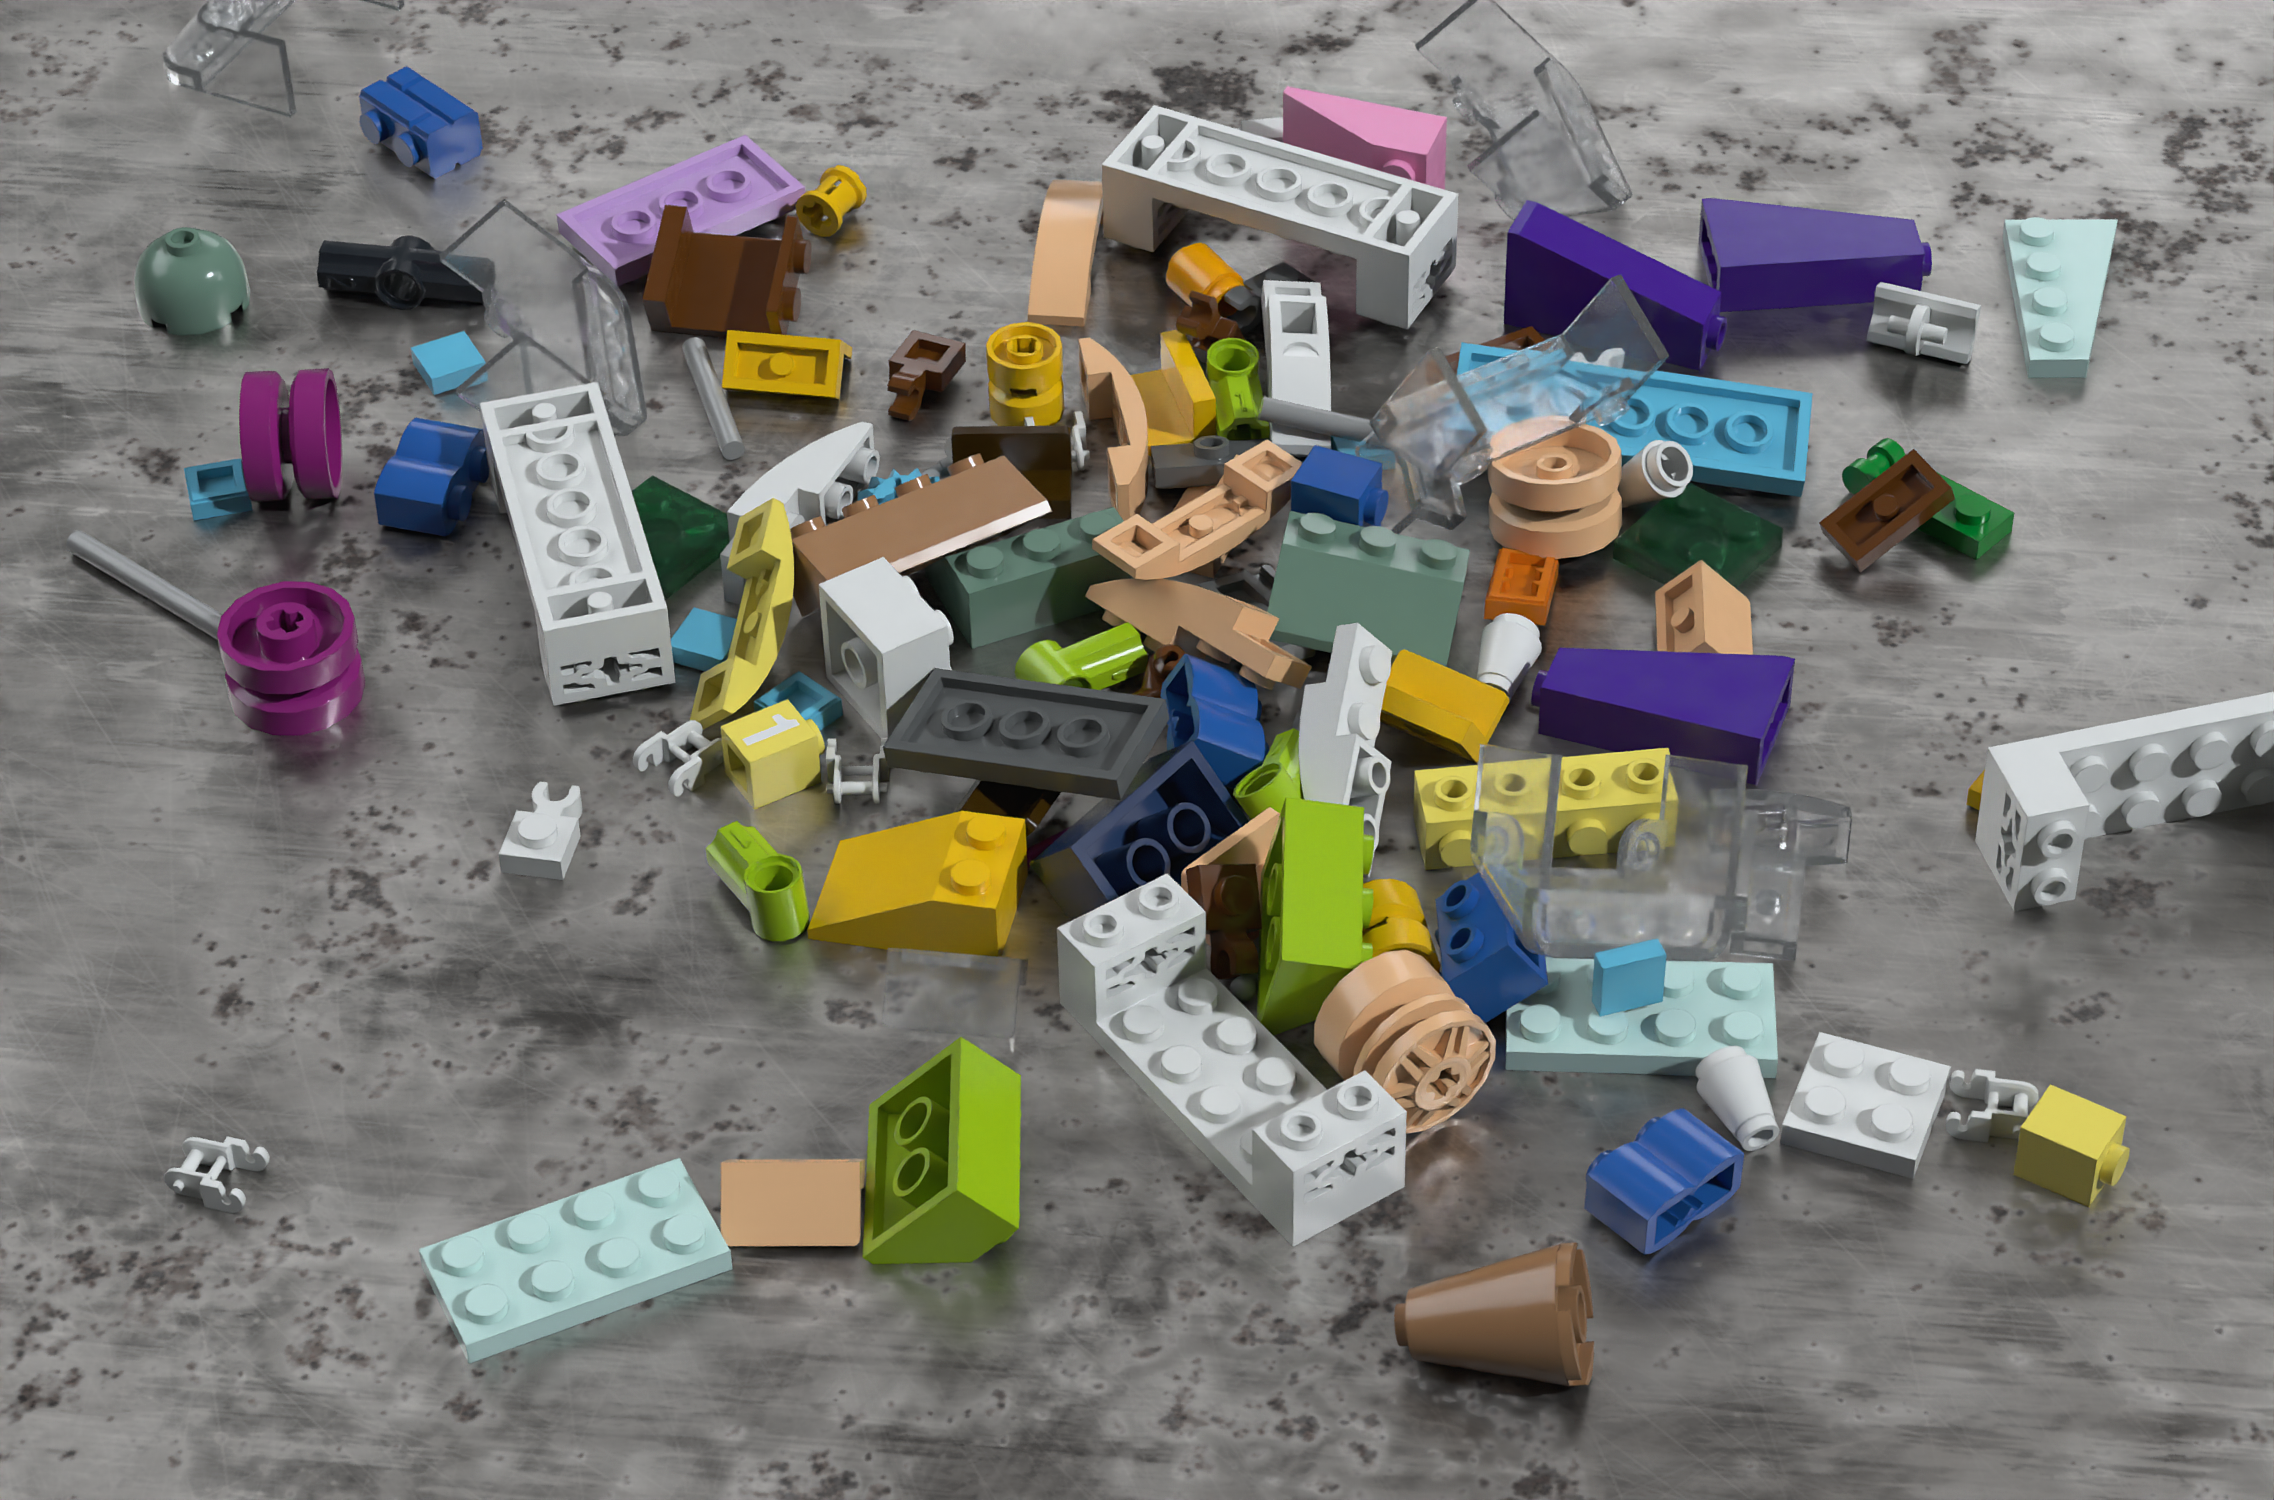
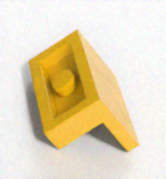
[722,330,852,400]
[1130,330,1216,456]
[1380,649,1509,763]

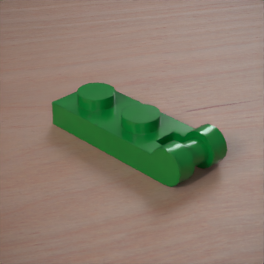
[1842,438,2014,560]

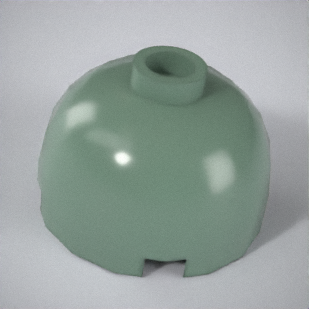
[134,227,250,336]

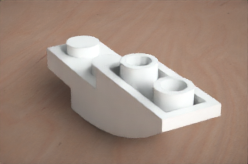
[1261,280,1331,457]
[720,421,880,605]
[1299,623,1392,878]

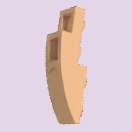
[1085,578,1312,690]

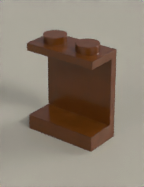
[642,205,812,338]

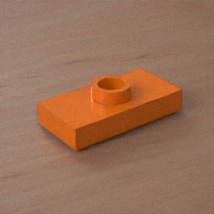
[1484,548,1559,626]

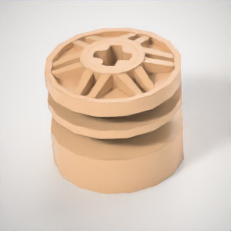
[1314,950,1496,1133]

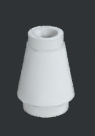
[1618,440,1693,508]
[1476,613,1542,704]
[1695,1046,1780,1151]

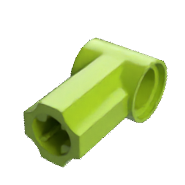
[1206,338,1270,441]
[1014,622,1148,690]
[1233,728,1304,820]
[705,821,810,941]

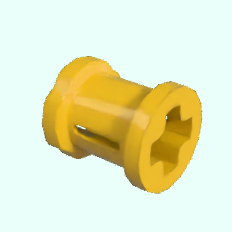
[795,165,867,237]

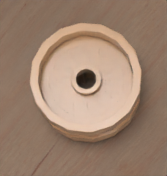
[1488,420,1622,559]

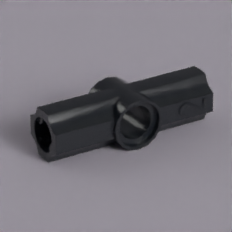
[317,235,496,310]

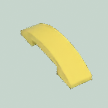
[690,498,794,730]

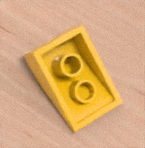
[807,811,1028,965]

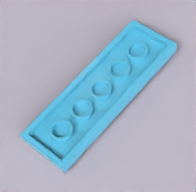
[1446,342,1813,497]

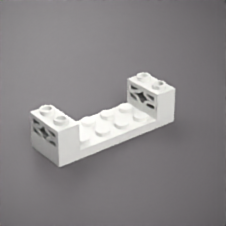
[1102,105,1458,329]
[480,382,675,706]
[1975,692,2274,911]
[1057,874,1407,1247]

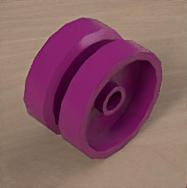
[239,368,343,502]
[217,581,365,736]

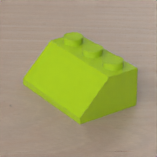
[1257,797,1374,1036]
[863,1037,1021,1264]

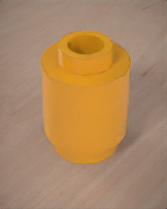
[1166,243,1244,318]

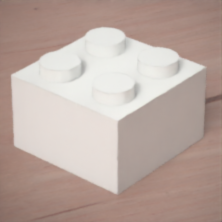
[819,557,954,738]

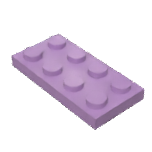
[557,135,805,287]

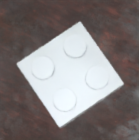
[1780,1032,1951,1179]

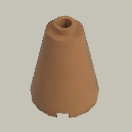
[1394,1243,1594,1387]

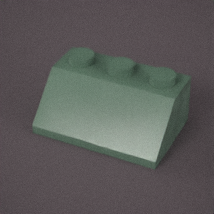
[925,507,1133,649]
[1267,511,1470,667]

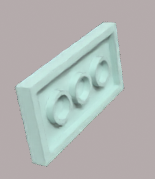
[1505,957,1778,1078]
[419,1158,732,1364]

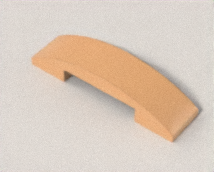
[1028,179,1103,327]
[1078,337,1149,521]
[1092,439,1302,580]

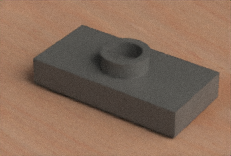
[1151,435,1268,489]

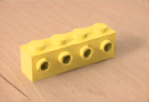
[1413,748,1683,870]

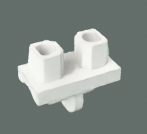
[1866,282,1981,364]

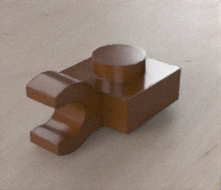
[1175,290,1245,363]
[887,330,966,421]
[1186,864,1262,980]

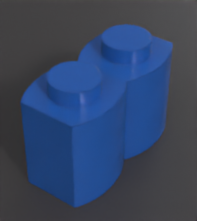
[374,418,490,536]
[1161,654,1269,789]
[1584,1108,1744,1255]

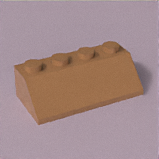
[790,453,1052,618]

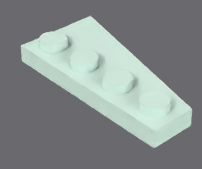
[2003,217,2118,378]

